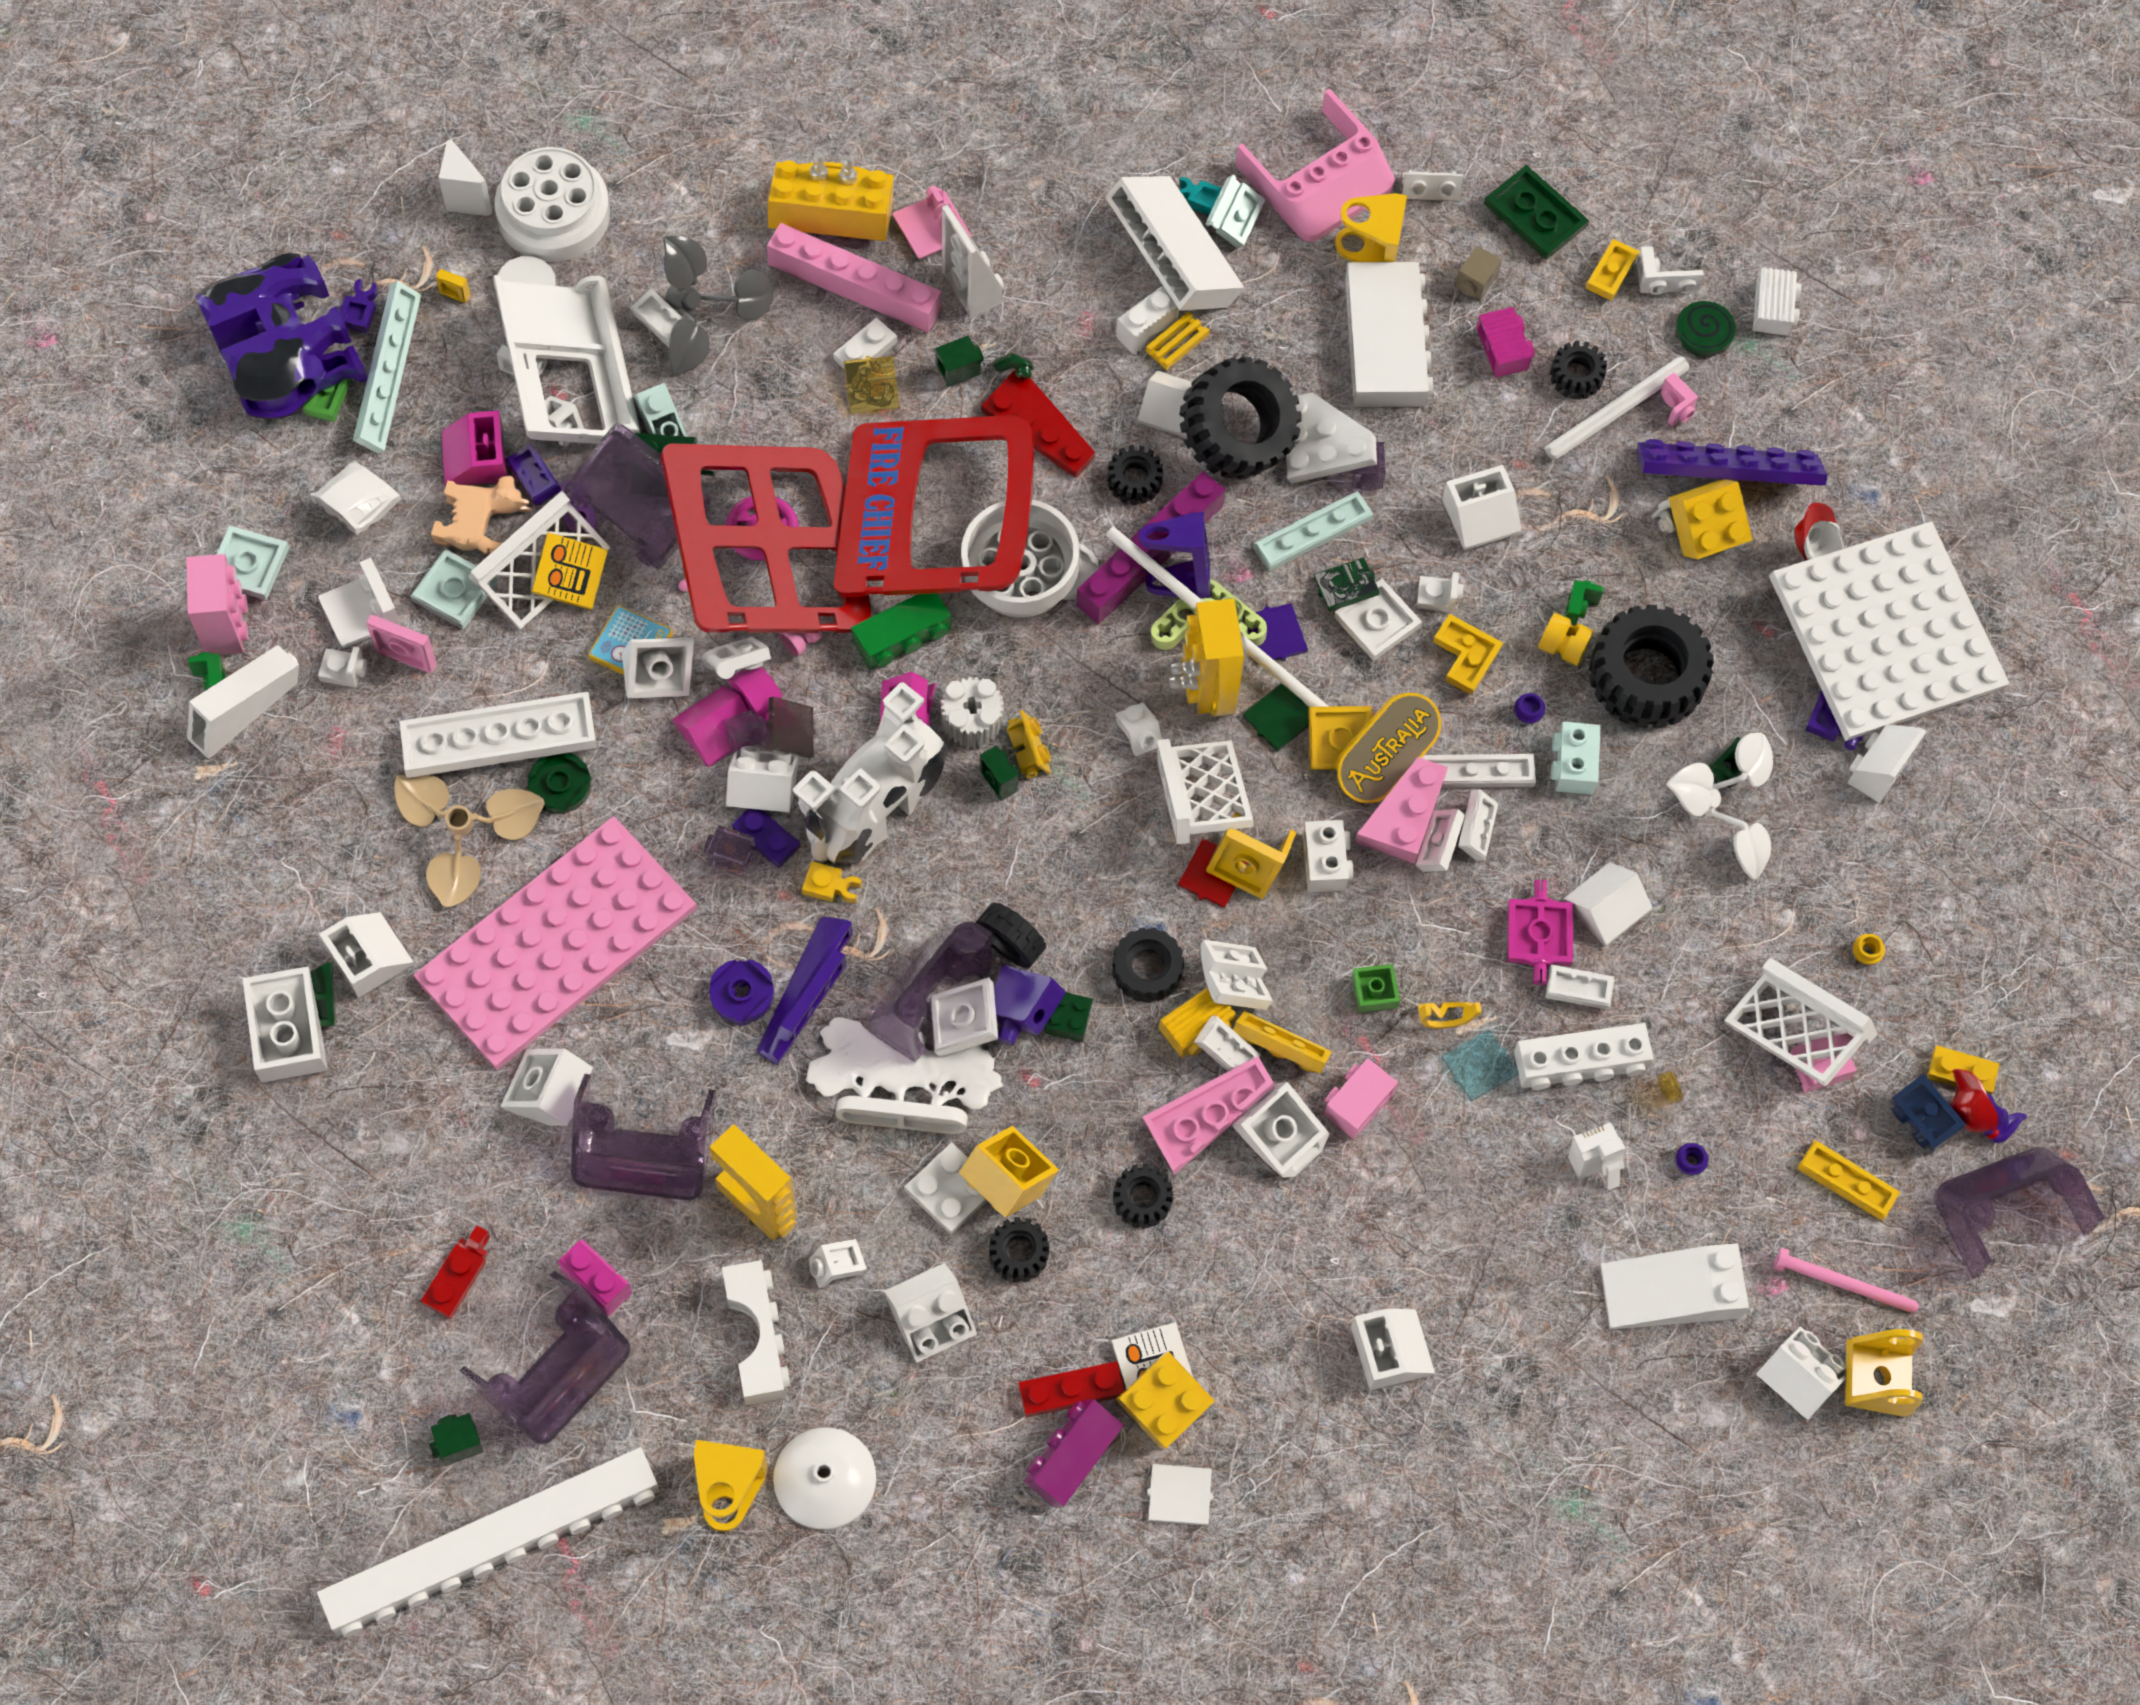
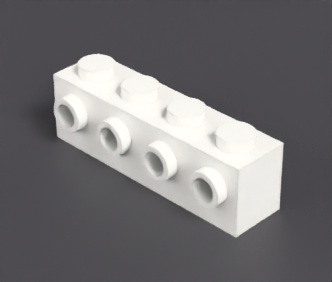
[1514,1023,1654,1090]

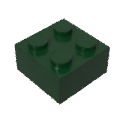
[980,745,1019,801]
[1044,992,1093,1042]

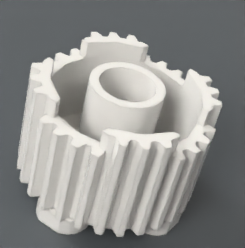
[941,677,1004,750]

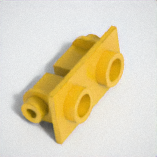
[1007,710,1052,779]

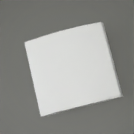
[1200,940,1273,1010]

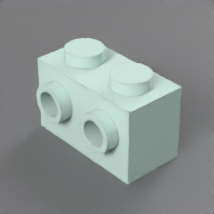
[1551,722,1600,795]

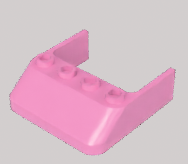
[1235,88,1394,242]

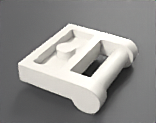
[702,636,771,679]

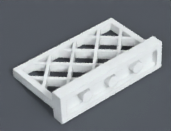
[467,491,611,630]
[1157,739,1253,844]
[1724,958,1878,1087]

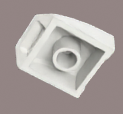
[1232,1082,1329,1178]

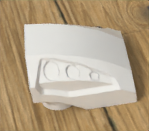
[310,461,401,535]

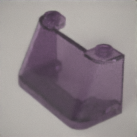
[564,423,710,570]
[869,922,992,1063]

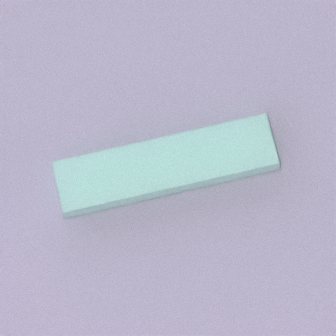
[1253,491,1374,572]

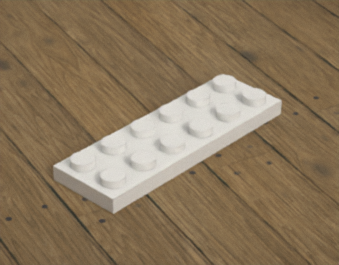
[399,692,597,778]

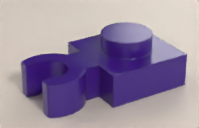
[339,279,378,333]

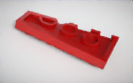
[981,369,1095,478]

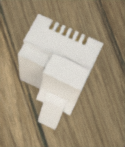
[1568,1122,1625,1191]

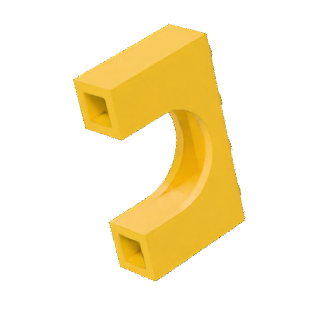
[709,1124,797,1241]

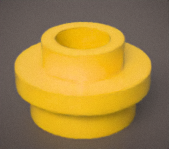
[1852,934,1885,965]

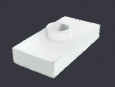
[630,288,685,347]
[1458,789,1498,861]
[1545,965,1615,1010]
[1194,1016,1261,1071]

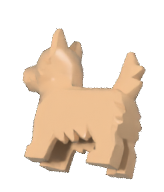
[431,476,531,554]

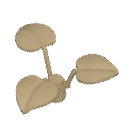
[394,775,544,908]

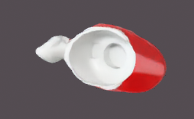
[1794,502,1844,561]

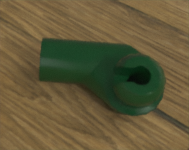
[993,353,1034,380]

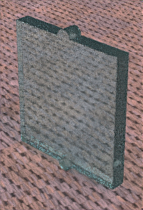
[1442,1029,1519,1102]

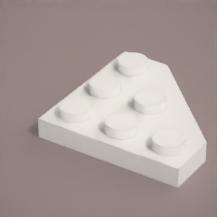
[1286,392,1377,484]

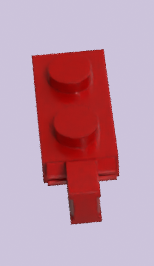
[420,1225,491,1319]

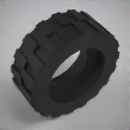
[975,902,1047,969]
[1112,927,1184,1003]

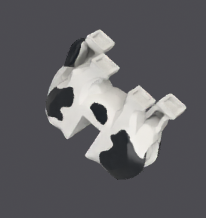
[793,682,949,865]

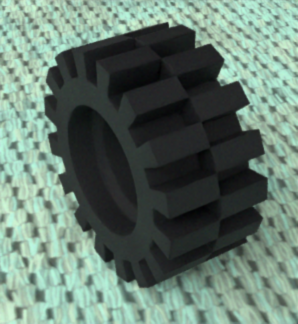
[1550,341,1607,400]
[1107,445,1163,505]
[1113,1164,1173,1229]
[989,1217,1049,1283]

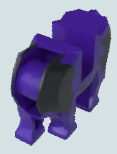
[195,253,368,419]

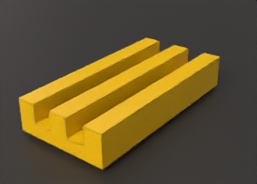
[1146,311,1210,370]

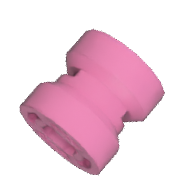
[779,631,822,657]

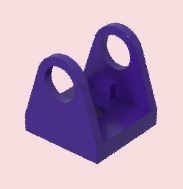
[1139,512,1210,599]

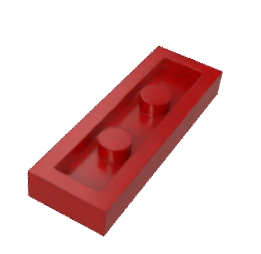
[1018,1361,1124,1418]

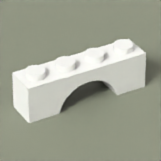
[722,1260,791,1405]

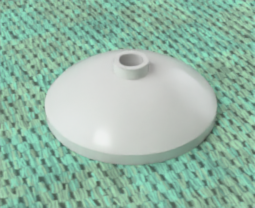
[773,1427,876,1530]

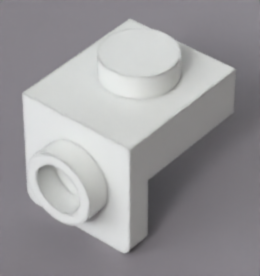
[1115,702,1162,756]

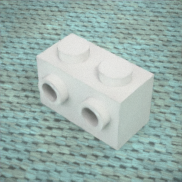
[1302,820,1353,893]

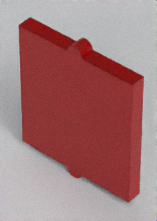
[1178,838,1249,908]

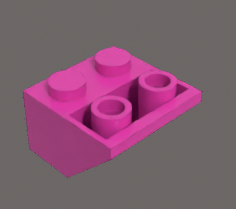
[441,410,506,487]

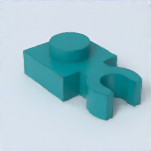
[1179,177,1222,215]

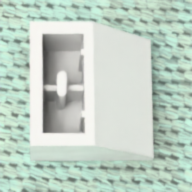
[1442,465,1522,550]
[726,746,799,812]
[319,912,414,998]
[884,1263,977,1363]
[1351,1308,1435,1391]
[1756,1327,1846,1420]

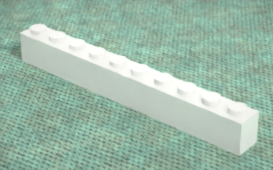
[317,1447,660,1638]

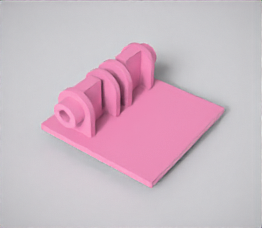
[892,186,972,260]

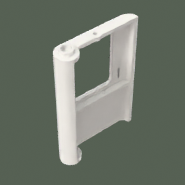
[493,275,641,447]

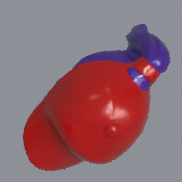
[1949,1069,2027,1143]

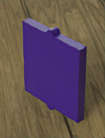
[1243,603,1308,661]

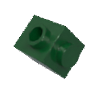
[935,335,984,387]
[428,1413,484,1466]

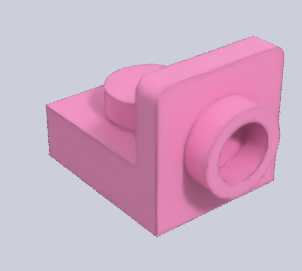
[1660,372,1698,427]

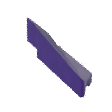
[756,916,853,1065]

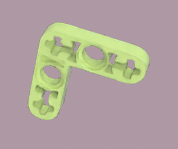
[1151,579,1267,650]

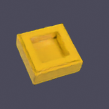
[435,269,471,303]

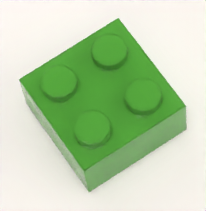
[1351,964,1400,1013]

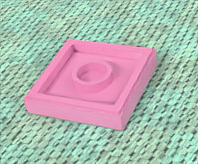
[366,614,437,673]

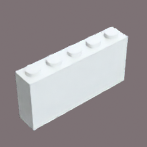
[1105,176,1244,311]
[1345,262,1433,407]

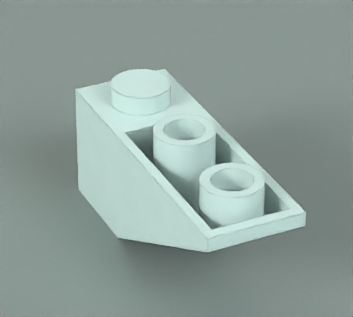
[633,383,687,437]

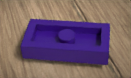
[732,808,801,869]

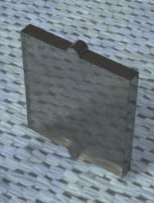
[766,697,816,758]

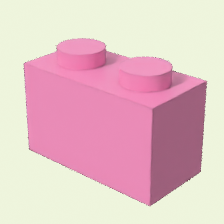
[1324,1058,1398,1139]

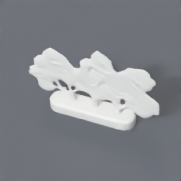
[806,1012,1003,1134]

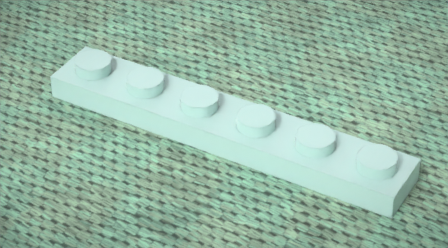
[353,280,421,454]

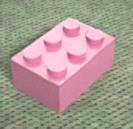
[186,554,248,655]

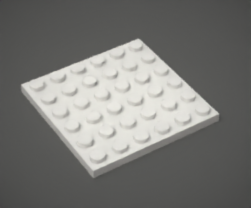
[1769,521,2010,741]

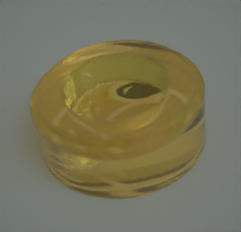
[1657,1070,1683,1104]

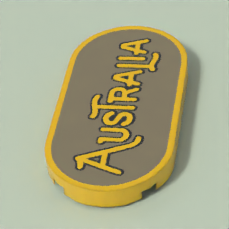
[1336,692,1441,803]

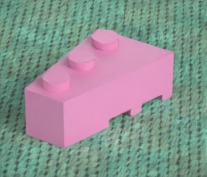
[1355,757,1448,864]

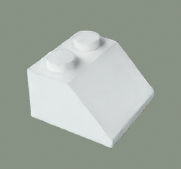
[1848,724,1927,803]
[500,1049,593,1126]

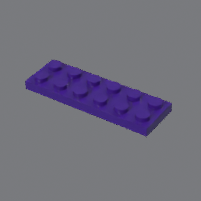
[1636,439,1828,486]

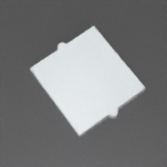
[1147,1464,1214,1526]

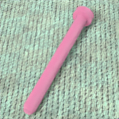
[1773,1247,1919,1313]

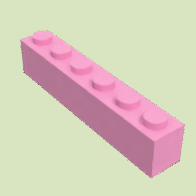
[767,223,942,333]

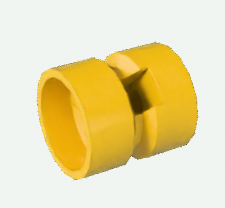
[1538,612,1594,666]

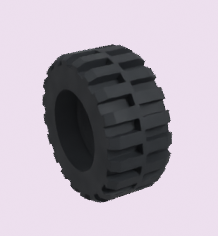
[1179,356,1302,479]
[1589,604,1714,729]

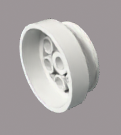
[495,147,610,262]
[961,500,1080,618]

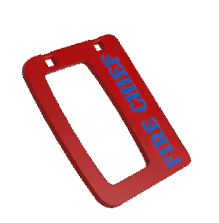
[834,415,1034,597]

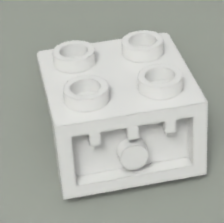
[318,558,400,648]

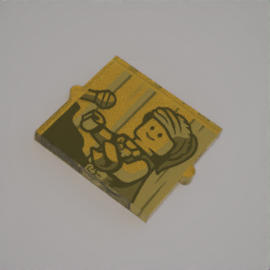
[844,356,900,414]

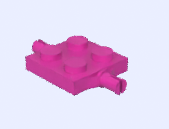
[1507,879,1573,985]

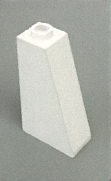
[187,645,299,759]

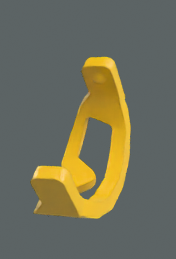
[1418,1002,1482,1029]

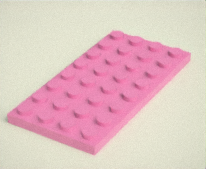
[413,816,697,1070]

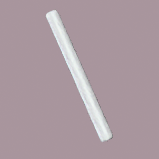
[1545,356,1690,460]

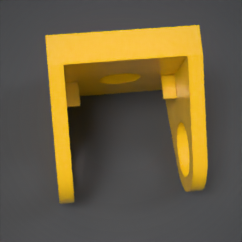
[1335,193,1407,262]
[1206,811,1296,900]
[1845,1329,1923,1417]
[693,1440,768,1532]

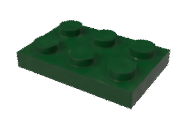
[1484,165,1589,260]

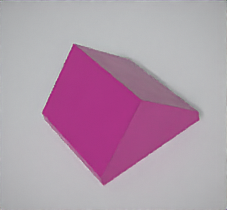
[672,686,760,768]

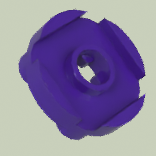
[709,959,775,1026]

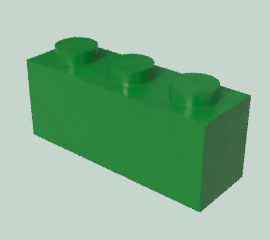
[851,593,951,670]

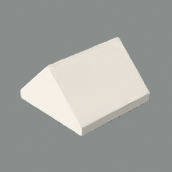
[439,139,492,216]
[1137,371,1192,439]
[622,638,694,698]
[1562,862,1653,947]

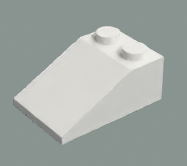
[242,966,327,1083]

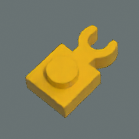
[802,861,862,904]

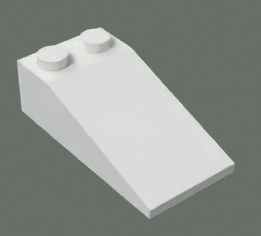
[942,204,1005,318]
[1600,1243,1749,1330]

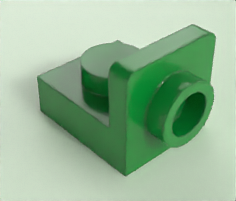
[1564,580,1604,626]
[188,652,226,691]

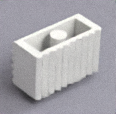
[1753,267,1801,336]
[1115,286,1179,355]

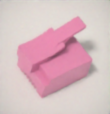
[1790,1033,1857,1093]

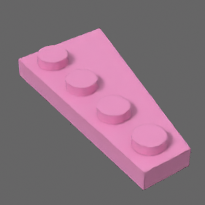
[1143,1056,1274,1175]

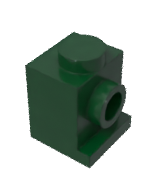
[1708,737,1742,788]

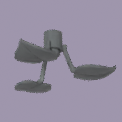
[663,236,774,374]

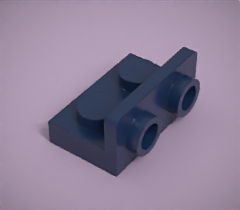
[1891,1074,1966,1153]

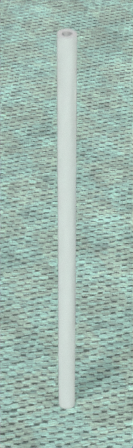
[1106,526,1328,707]

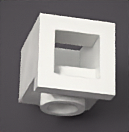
[545,396,584,446]

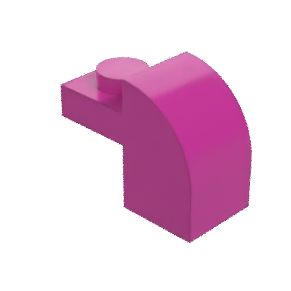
[727,667,793,737]

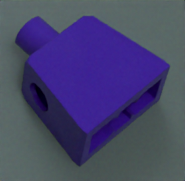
[994,965,1066,1046]

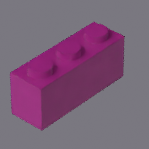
[1023,1399,1124,1507]

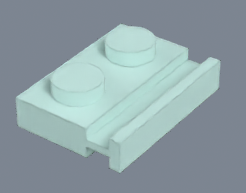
[1205,175,1266,249]

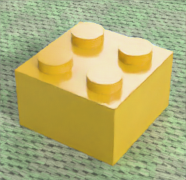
[1668,479,1753,560]
[958,1125,1059,1218]
[1115,1351,1215,1450]

